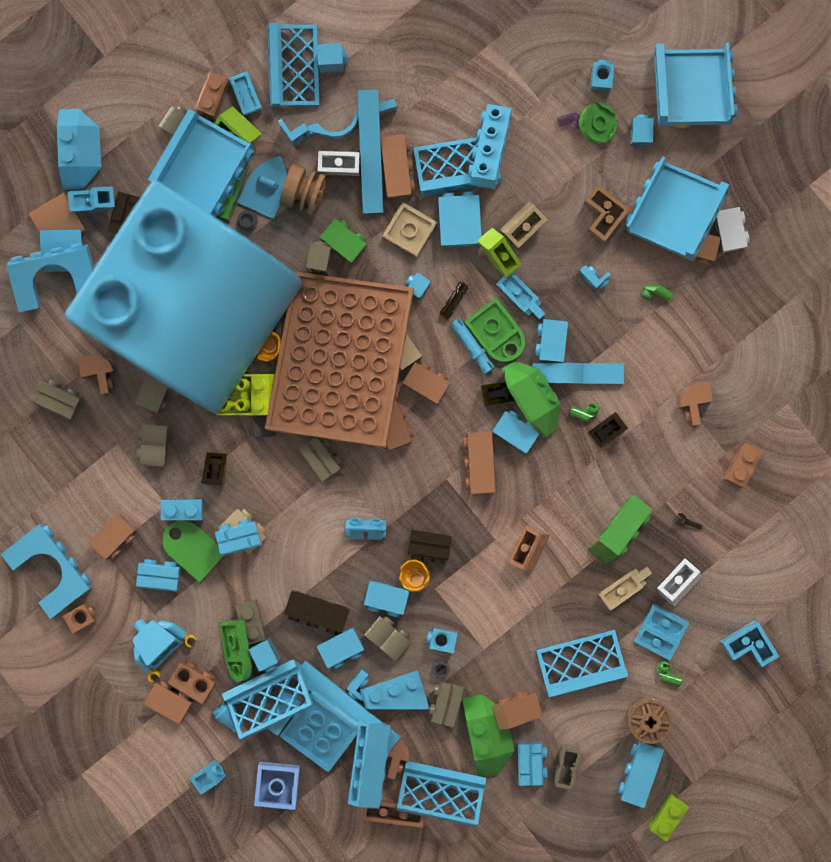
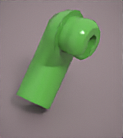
[641,285,673,301]
[569,403,599,421]

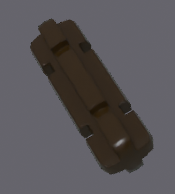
[440,281,468,319]

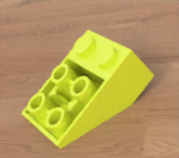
[217,374,275,416]

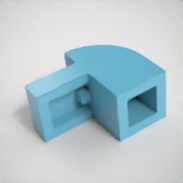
[67,187,115,213]

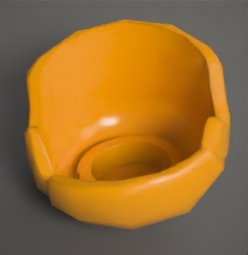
[256,331,282,362]
[399,560,430,593]

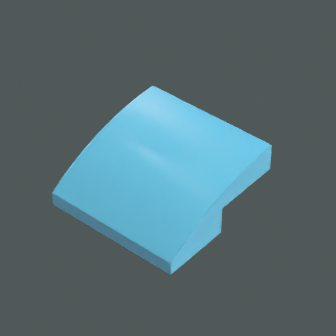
[40,229,82,272]
[634,603,689,660]

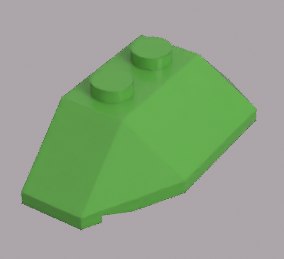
[502,361,561,438]
[462,694,514,777]

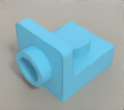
[578,265,611,290]
[347,668,369,701]
[189,760,226,795]

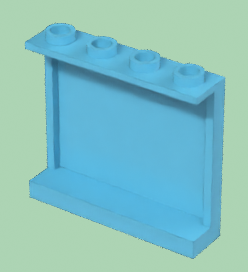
[654,42,737,126]
[148,109,255,217]
[625,156,730,262]

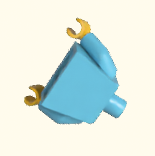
[132,619,197,683]

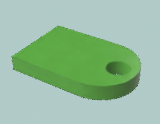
[464,297,525,362]
[163,520,224,582]
[219,620,252,682]

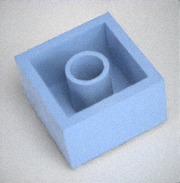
[254,761,301,810]

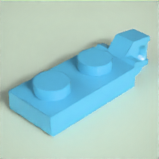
[496,273,545,320]

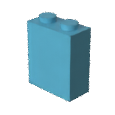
[438,192,481,248]

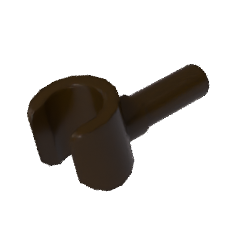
[675,513,703,530]

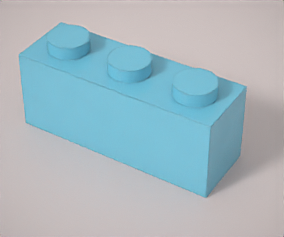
[617,740,664,808]

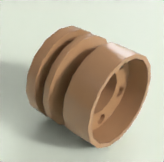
[279,164,326,215]
[625,697,672,744]

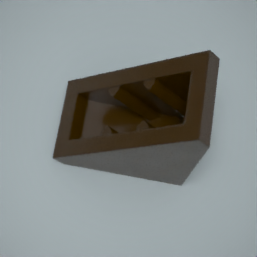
[481,382,515,406]
[589,412,628,448]
[202,452,227,485]

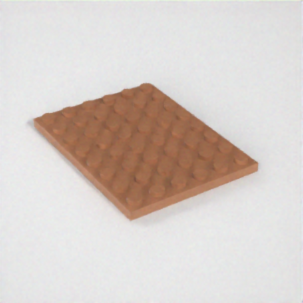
[265,271,414,448]

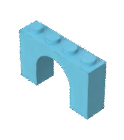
[6,243,94,312]
[1,524,92,619]

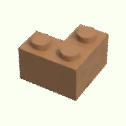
[583,185,630,244]

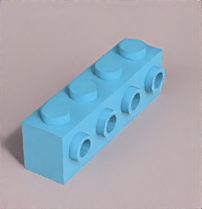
[468,104,512,189]
[348,721,391,808]

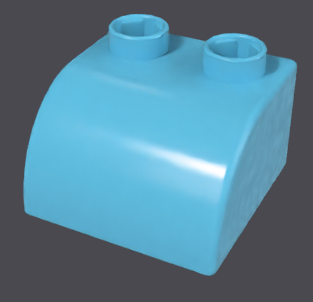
[65,181,303,413]

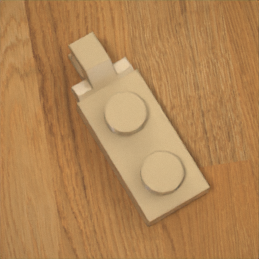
[598,566,652,611]

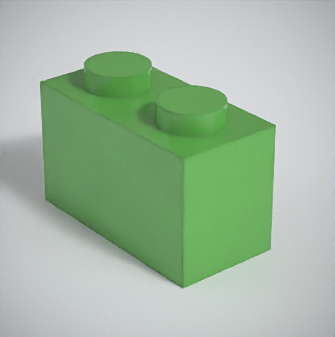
[320,219,367,265]

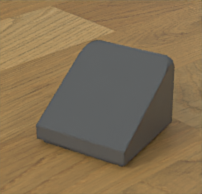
[252,417,276,438]

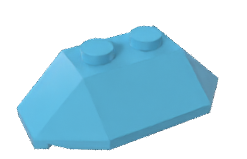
[57,109,102,191]

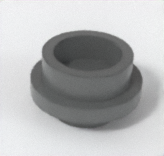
[237,210,258,230]

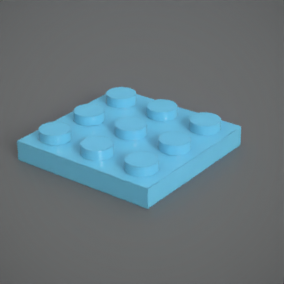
[280,690,359,772]

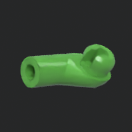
[657,661,682,687]

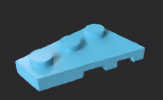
[360,670,429,709]

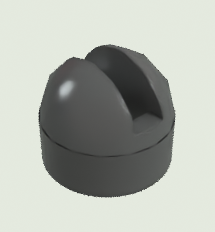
[432,661,449,678]

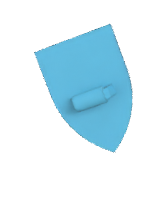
[237,156,287,219]

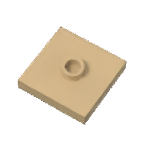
[382,202,437,258]

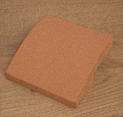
[29,193,86,232]

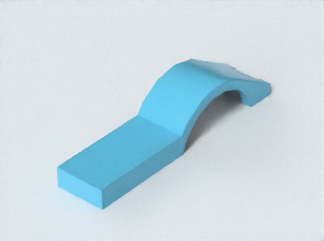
[307,99,397,140]
[532,363,624,384]

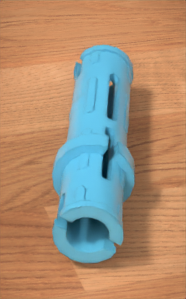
[450,318,495,375]

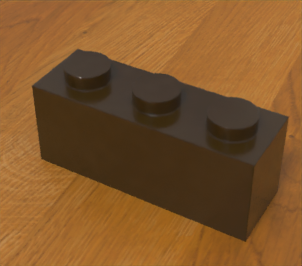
[284,590,350,635]

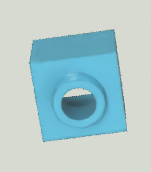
[405,273,431,300]

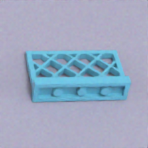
[267,23,319,107]
[413,137,501,197]
[536,630,628,698]
[222,659,314,740]
[396,761,486,828]

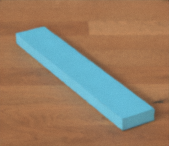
[357,90,383,213]
[293,661,401,753]

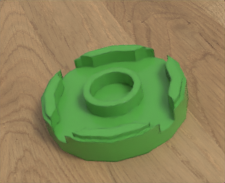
[579,103,618,144]

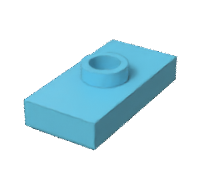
[229,71,263,117]

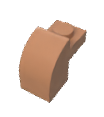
[77,355,116,395]
[678,381,713,426]
[387,738,409,779]

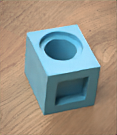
[590,60,614,92]
[631,115,654,146]
[426,627,458,654]

